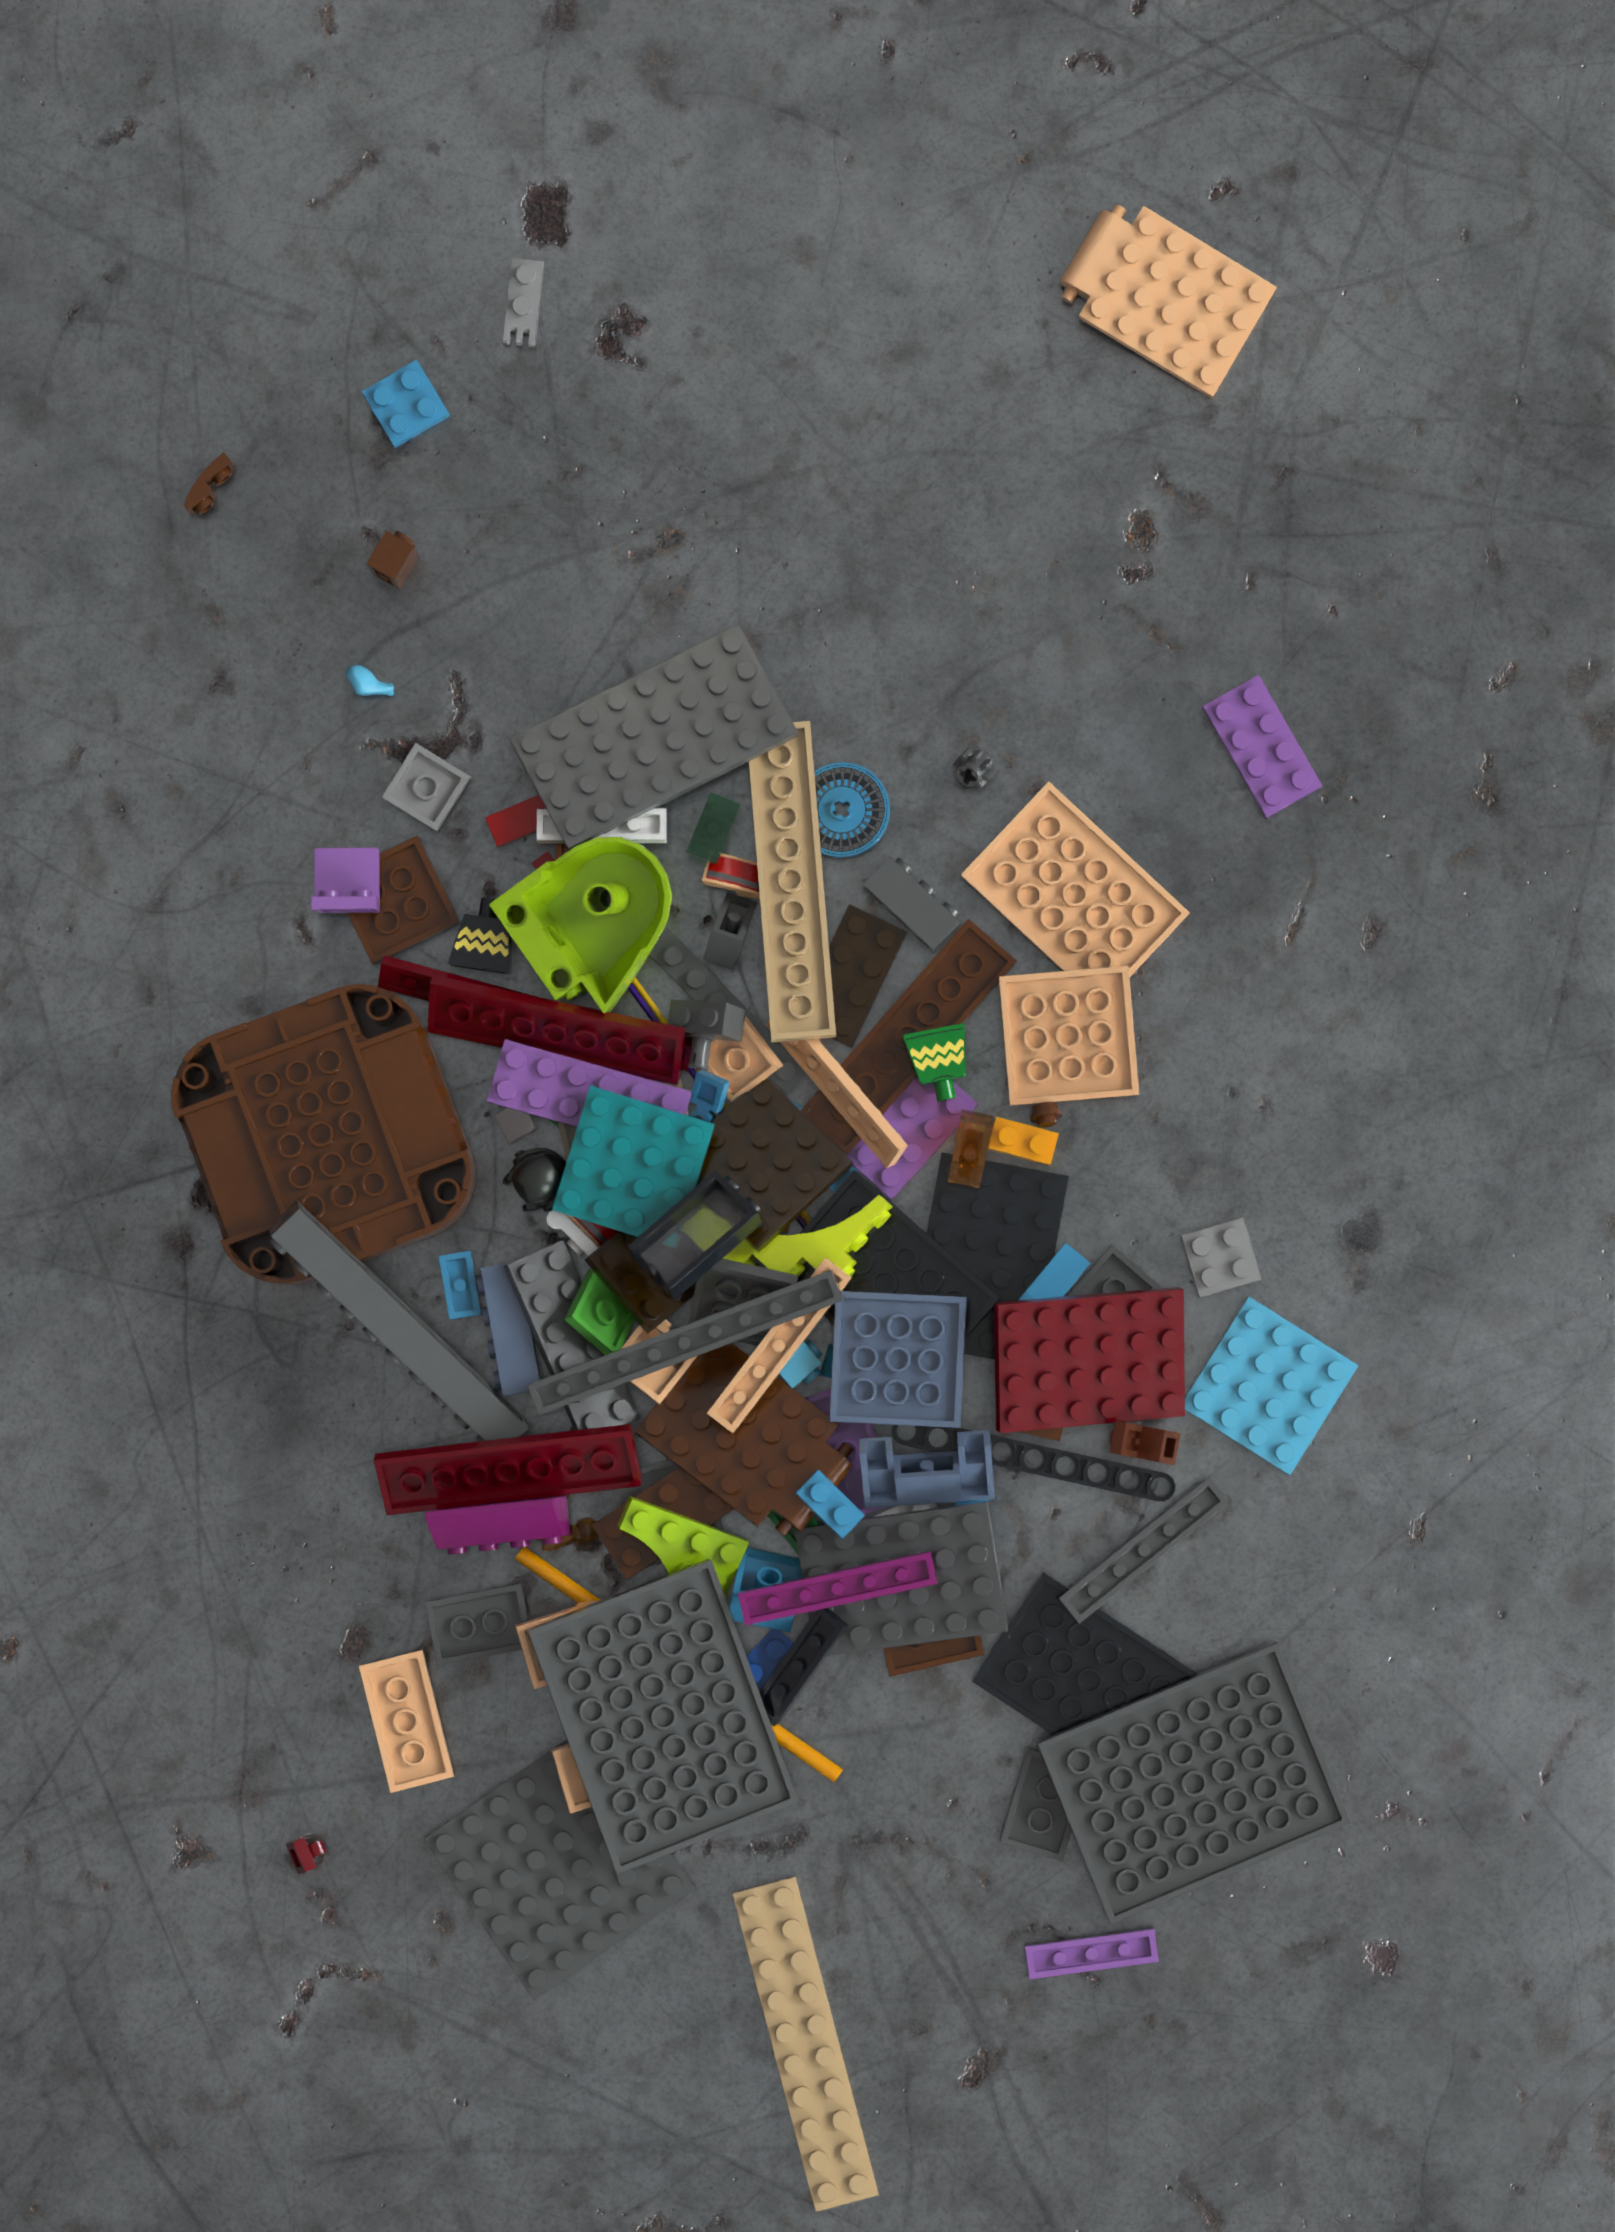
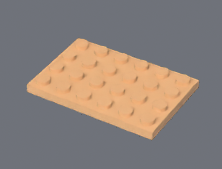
[960,781,1190,977]

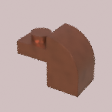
[1109,1421,1181,1465]

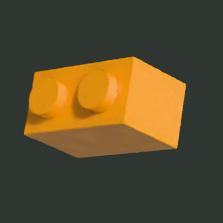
[987,1116,1059,1166]

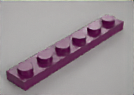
[738,1550,937,1626]

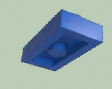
[746,1629,794,1691]

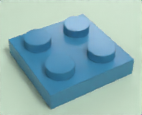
[362,359,450,448]

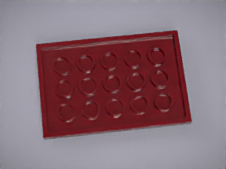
[994,1287,1185,1433]

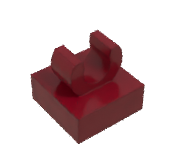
[286,1837,326,1874]

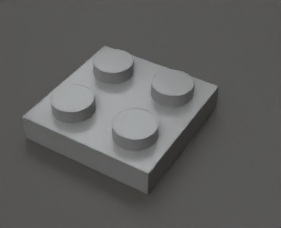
[382,743,471,832]
[1181,1218,1262,1298]

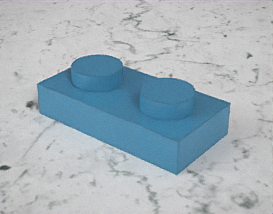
[439,1250,482,1320]
[795,1470,865,1539]

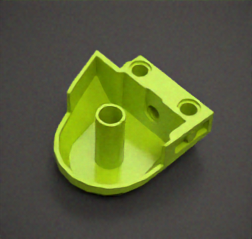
[489,837,672,1013]

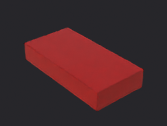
[485,795,546,848]

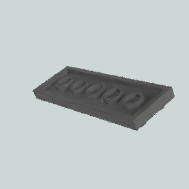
[503,1240,640,1430]

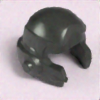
[502,1147,566,1212]

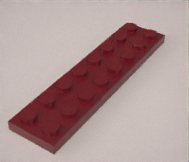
[427,975,685,1085]
[374,1424,642,1515]

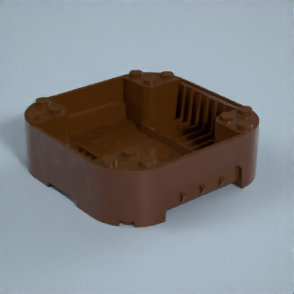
[171,984,476,1285]

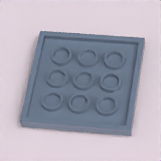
[830,1291,967,1428]

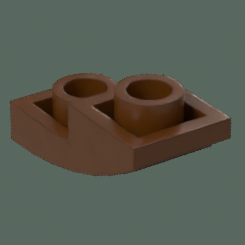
[184,452,235,516]

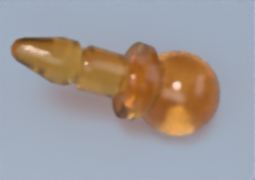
[542,1517,598,1551]

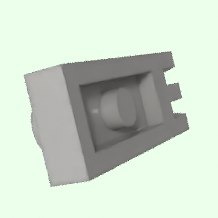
[503,258,544,348]

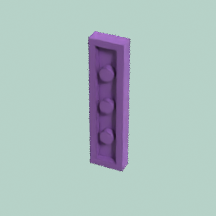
[1024,1928,1159,1979]

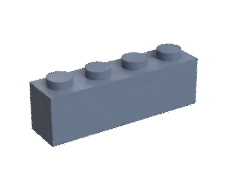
[476,1263,541,1396]

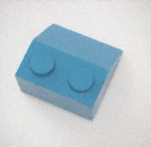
[729,1547,803,1633]

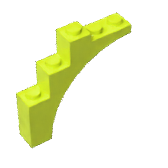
[683,1195,893,1277]

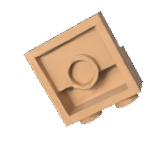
[621,1320,697,1405]

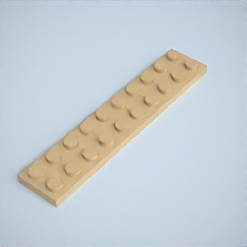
[749,721,836,1042]
[732,1876,879,2212]

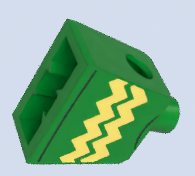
[903,1023,966,1102]

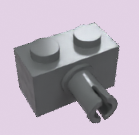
[668,999,746,1070]

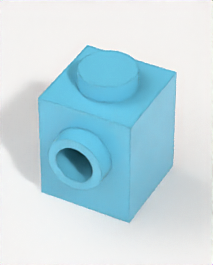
[779,1340,823,1389]

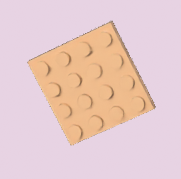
[999,965,1140,1105]

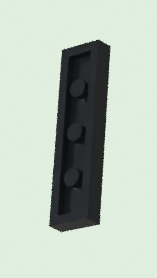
[759,1608,848,1726]

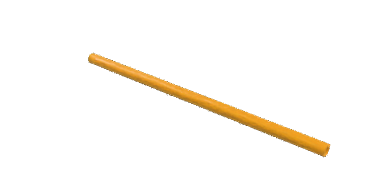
[515,1547,843,1782]

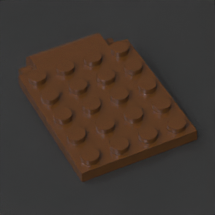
[634,1343,853,1537]

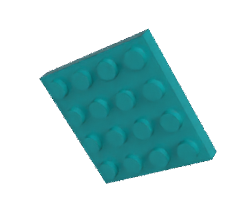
[552,1085,715,1249]

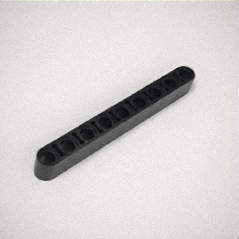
[892,1425,1176,1502]

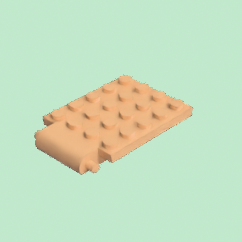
[1059,204,1277,398]

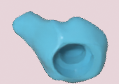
[345,665,394,696]

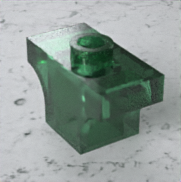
[686,792,741,865]

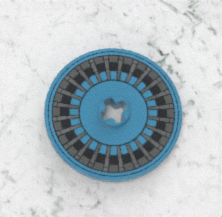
[814,762,890,858]

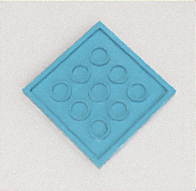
[1185,1296,1359,1475]

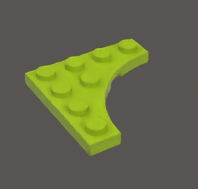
[617,1496,749,1598]

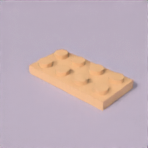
[359,1649,454,1793]

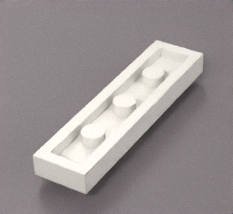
[537,808,667,844]

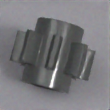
[953,748,995,789]

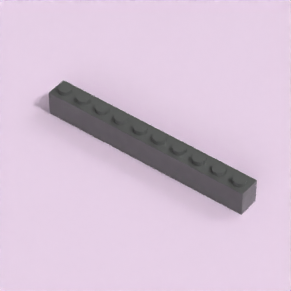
[269,1201,528,1441]

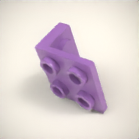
[311,848,380,913]

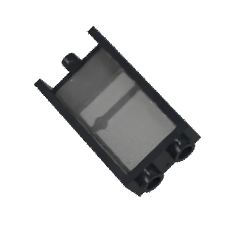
[627,1170,763,1302]

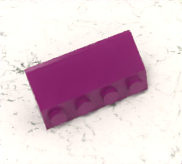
[425,1496,571,1555]

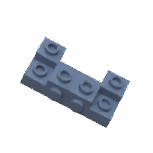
[859,1430,995,1508]

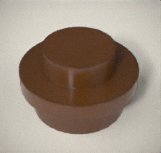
[1030,1102,1062,1127]

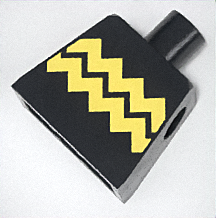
[448,898,512,975]

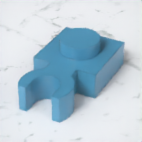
[689,1069,730,1122]

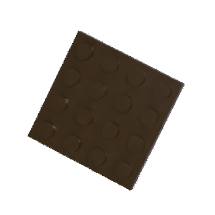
[696,1078,853,1253]

